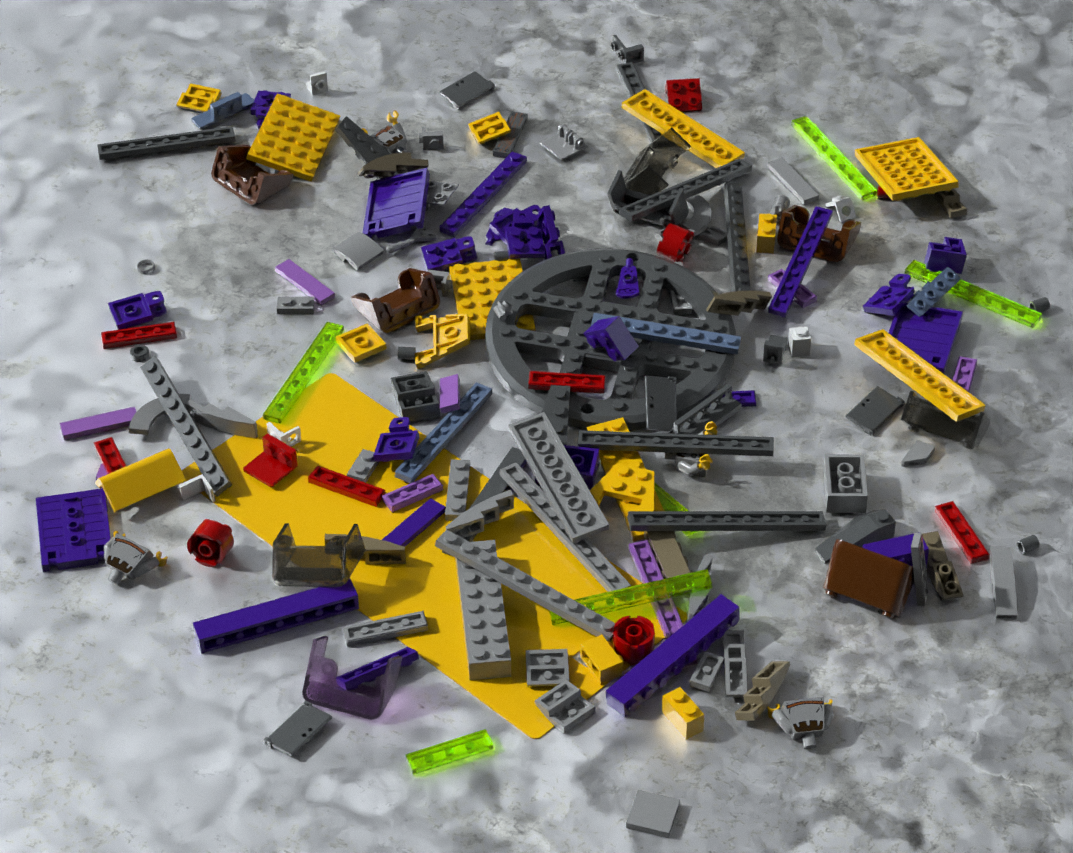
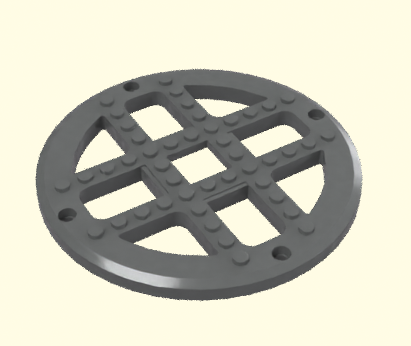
[485,248,736,431]

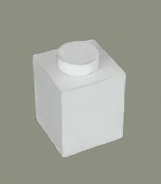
[788,326,811,357]

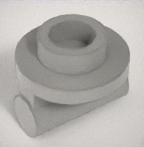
[493,300,513,321]

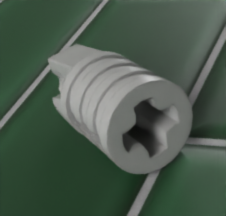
[770,195,790,225]

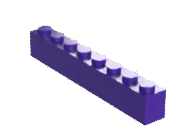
[193,578,359,654]
[605,594,740,717]

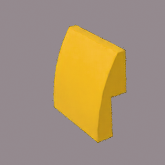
[176,83,222,113]
[468,112,511,145]

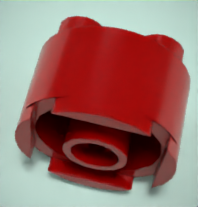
[656,223,694,262]
[187,519,234,567]
[613,616,655,666]

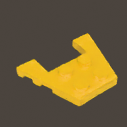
[415,314,470,369]
[590,463,655,511]

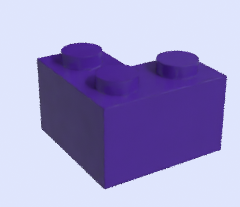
[924,237,967,274]
[583,316,639,362]

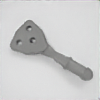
[386,227,436,253]

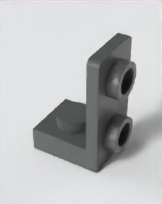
[611,35,644,64]
[763,335,788,364]

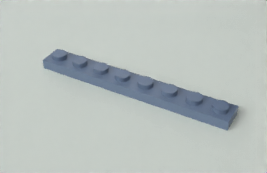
[591,313,741,355]
[395,382,492,483]

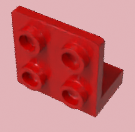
[665,78,702,112]
[243,433,298,487]

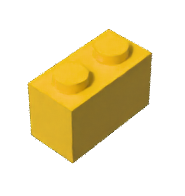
[756,213,777,254]
[580,635,624,685]
[662,687,704,740]

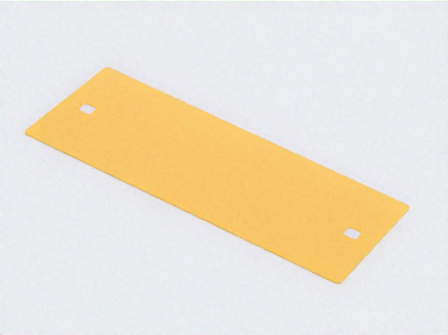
[181,373,687,739]

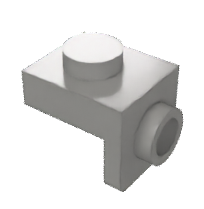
[419,127,444,150]
[427,270,452,297]

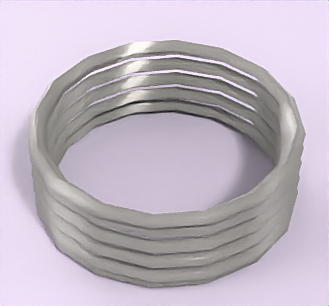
[137,259,155,274]

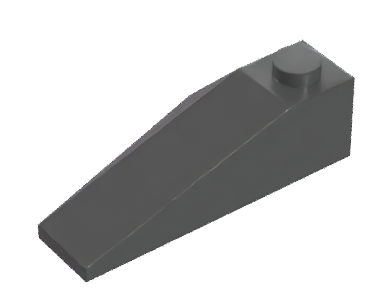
[815,509,896,564]

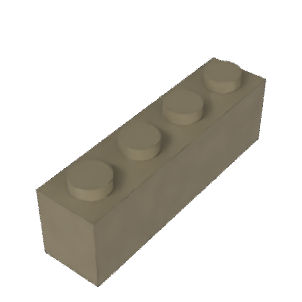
[644,531,694,595]

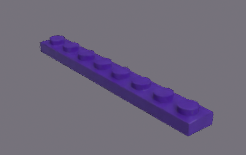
[439,152,527,238]
[768,206,833,318]

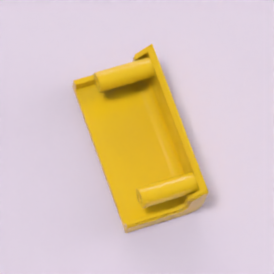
[95,448,186,513]

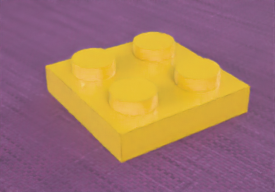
[336,323,387,363]

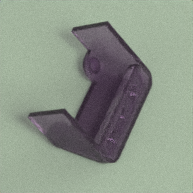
[302,636,402,720]

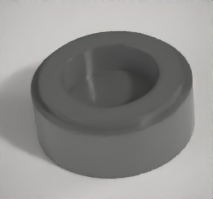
[130,345,149,362]

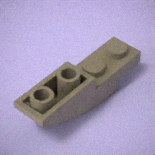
[358,153,429,179]
[922,531,964,601]

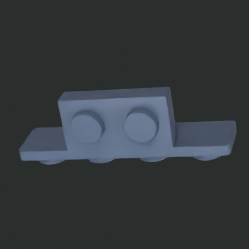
[192,92,254,129]
[907,267,961,317]

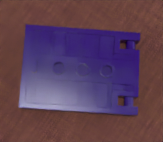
[363,168,430,238]
[879,303,963,374]
[36,488,111,572]

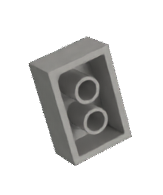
[823,454,868,513]

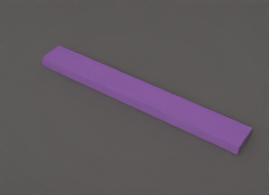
[629,540,698,666]

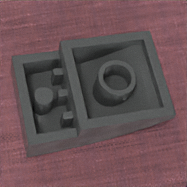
[390,371,441,422]

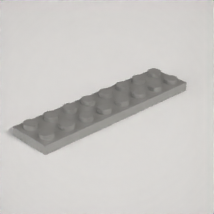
[509,412,609,543]

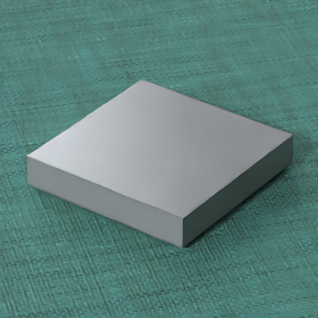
[626,790,680,838]

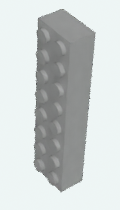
[455,540,511,680]

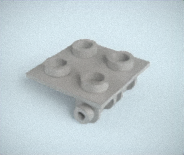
[540,124,588,160]
[425,181,459,211]

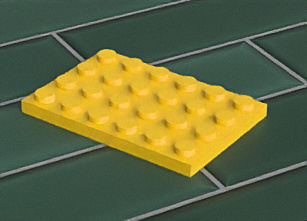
[246,93,340,182]
[855,137,959,201]
[449,259,536,340]

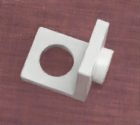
[306,71,328,95]
[825,195,856,222]
[266,422,301,446]
[179,474,215,502]

